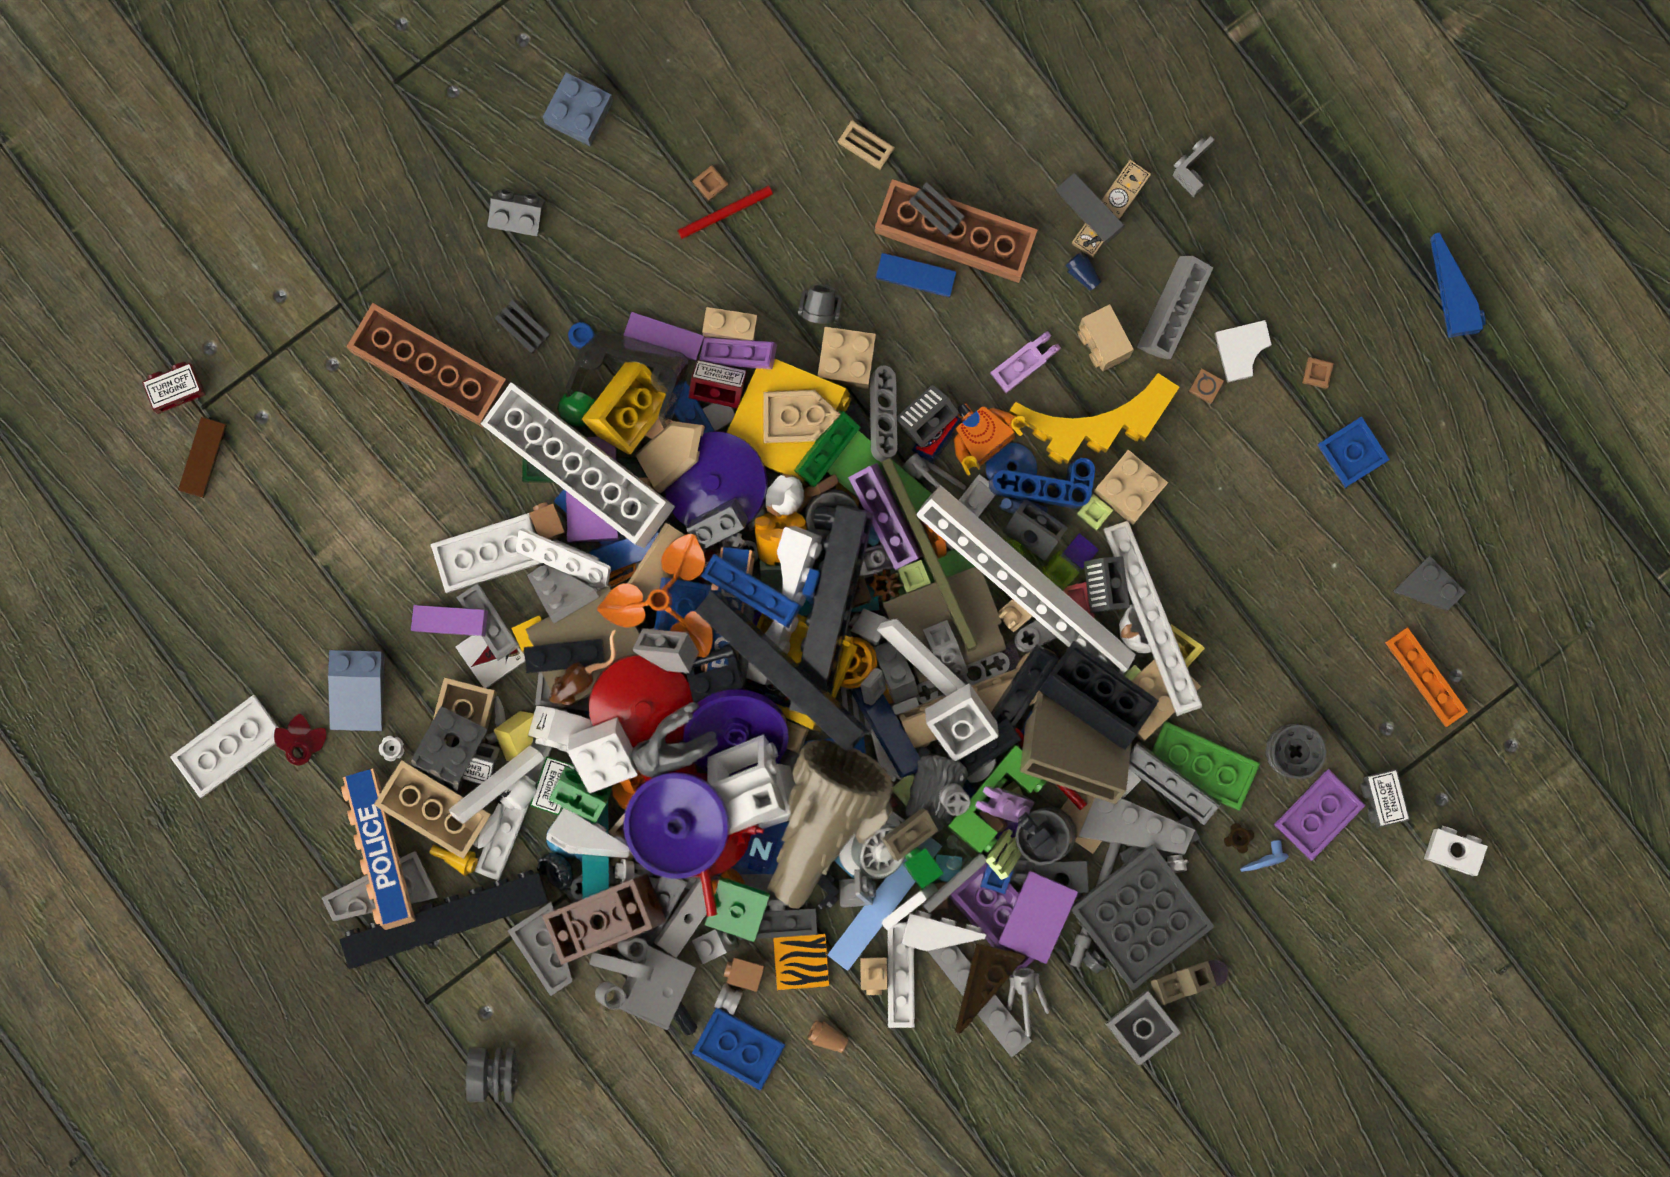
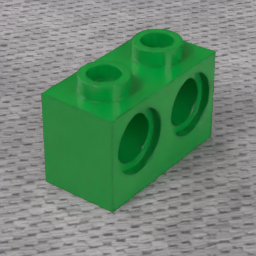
[549,766,612,823]
[903,847,944,890]

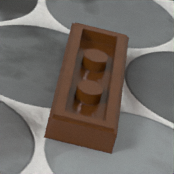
[178,417,227,498]

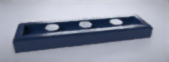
[851,687,921,779]

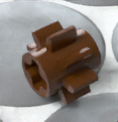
[869,569,904,601]

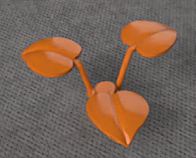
[597,534,713,657]

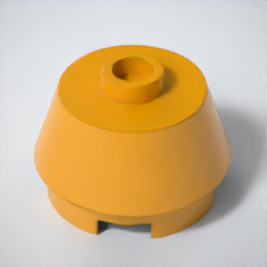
[841,637,877,688]

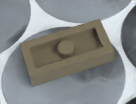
[882,808,938,861]

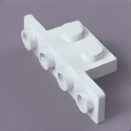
[516,528,611,588]

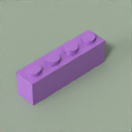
[848,463,923,570]

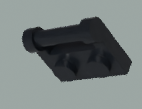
[686,643,745,703]

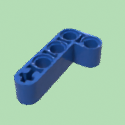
[989,458,1095,508]

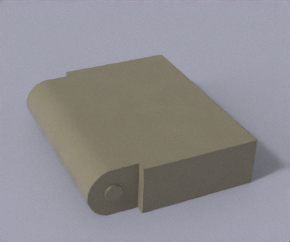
[882,567,1006,683]
[526,585,640,710]
[1020,693,1131,804]

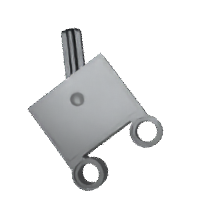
[595,935,697,1036]

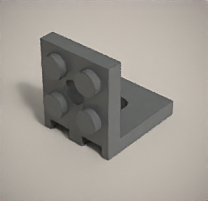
[411,706,487,795]

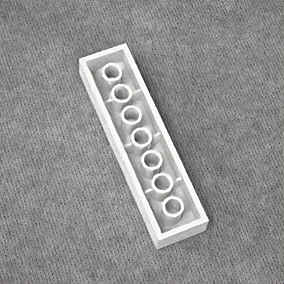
[481,383,675,548]

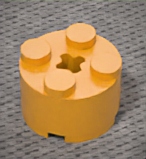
[755,512,807,566]

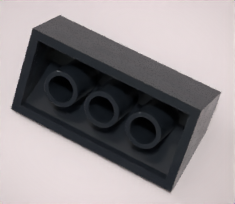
[1039,641,1159,750]

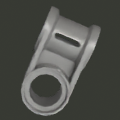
[1014,619,1057,653]

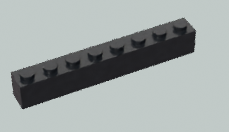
[789,505,874,714]
[339,869,550,969]

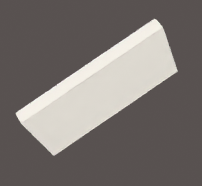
[431,513,542,594]
[170,695,279,798]

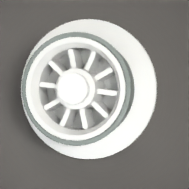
[839,813,905,879]

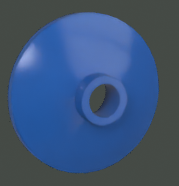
[986,443,1037,491]

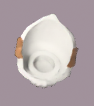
[766,474,804,517]
[1119,604,1152,653]

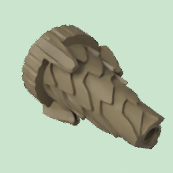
[767,740,893,908]

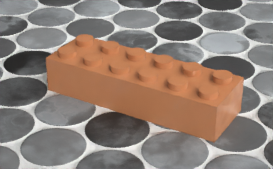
[875,179,1037,283]
[347,303,509,428]

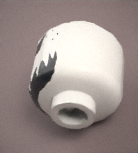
[500,774,537,810]

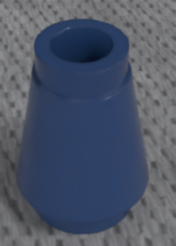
[1065,252,1102,291]

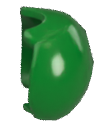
[557,391,595,427]

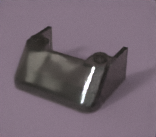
[566,330,690,428]

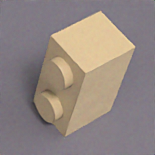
[702,307,758,341]

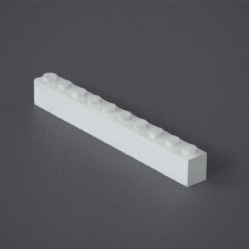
[916,485,1136,675]

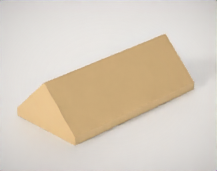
[374,760,491,859]

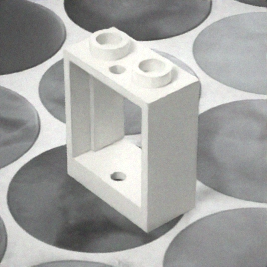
[708,734,778,804]

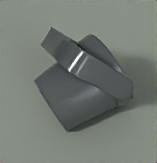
[798,284,842,324]

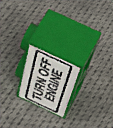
[530,757,577,816]

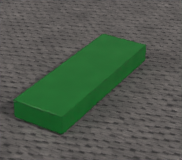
[794,410,861,487]

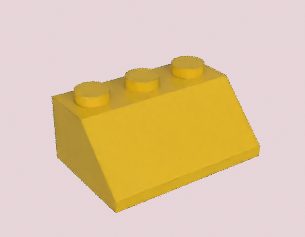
[582,362,673,454]

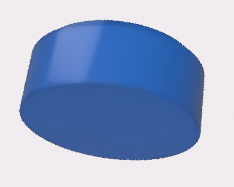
[568,322,594,349]

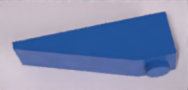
[1430,233,1485,338]

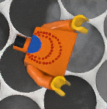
[954,403,1030,475]

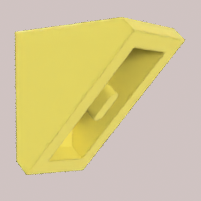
[1170,624,1205,668]
[494,711,534,761]

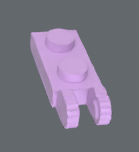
[990,331,1061,393]
[975,786,1035,823]

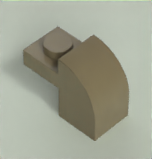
[1151,961,1217,1006]

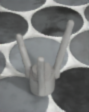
[903,453,966,490]
[1007,968,1050,1037]

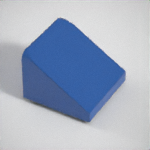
[980,859,1013,894]

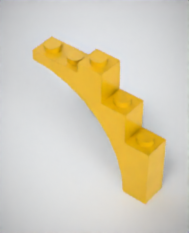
[1009,373,1179,464]

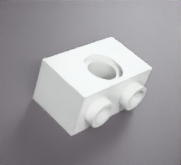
[1424,826,1487,876]

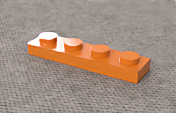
[1385,627,1468,727]

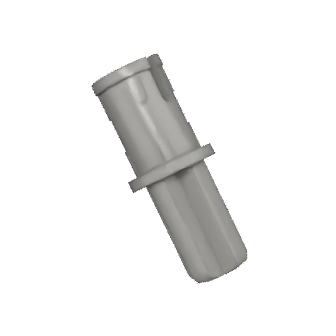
[719,532,745,549]

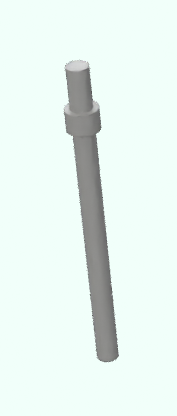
[1070,842,1121,968]

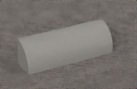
[1137,256,1213,359]

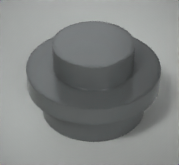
[1083,949,1107,974]

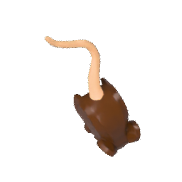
[549,630,616,705]

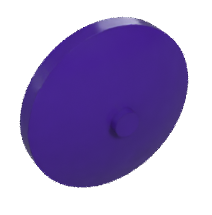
[665,432,768,527]
[684,689,789,777]
[624,772,730,879]

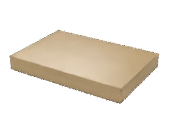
[628,523,708,606]

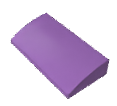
[566,437,619,543]
[948,862,1035,970]

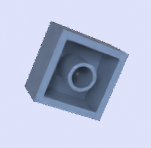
[543,72,613,146]

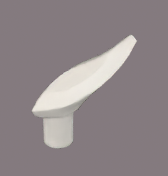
[473,803,503,849]

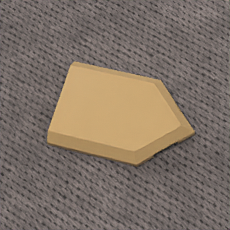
[763,390,841,443]
[636,421,705,493]

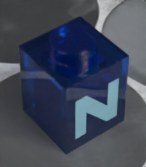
[743,833,778,873]

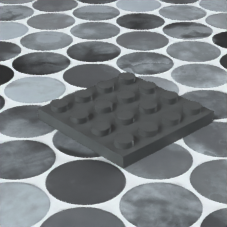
[1070,844,1215,991]

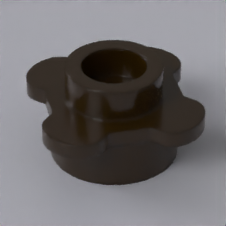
[1224,823,1255,854]

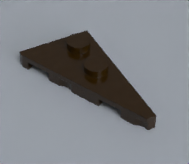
[955,943,1025,1034]

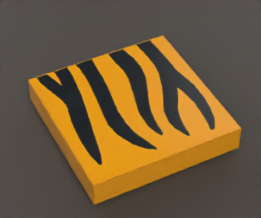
[773,934,829,990]

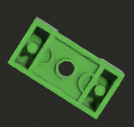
[947,745,1047,854]

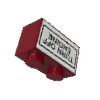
[688,360,747,409]
[142,362,206,414]

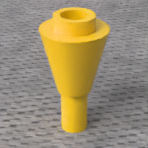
[430,845,478,876]

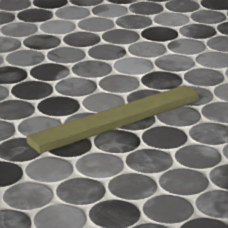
[881,458,977,653]

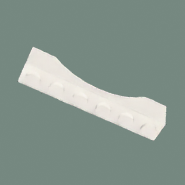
[747,526,822,685]

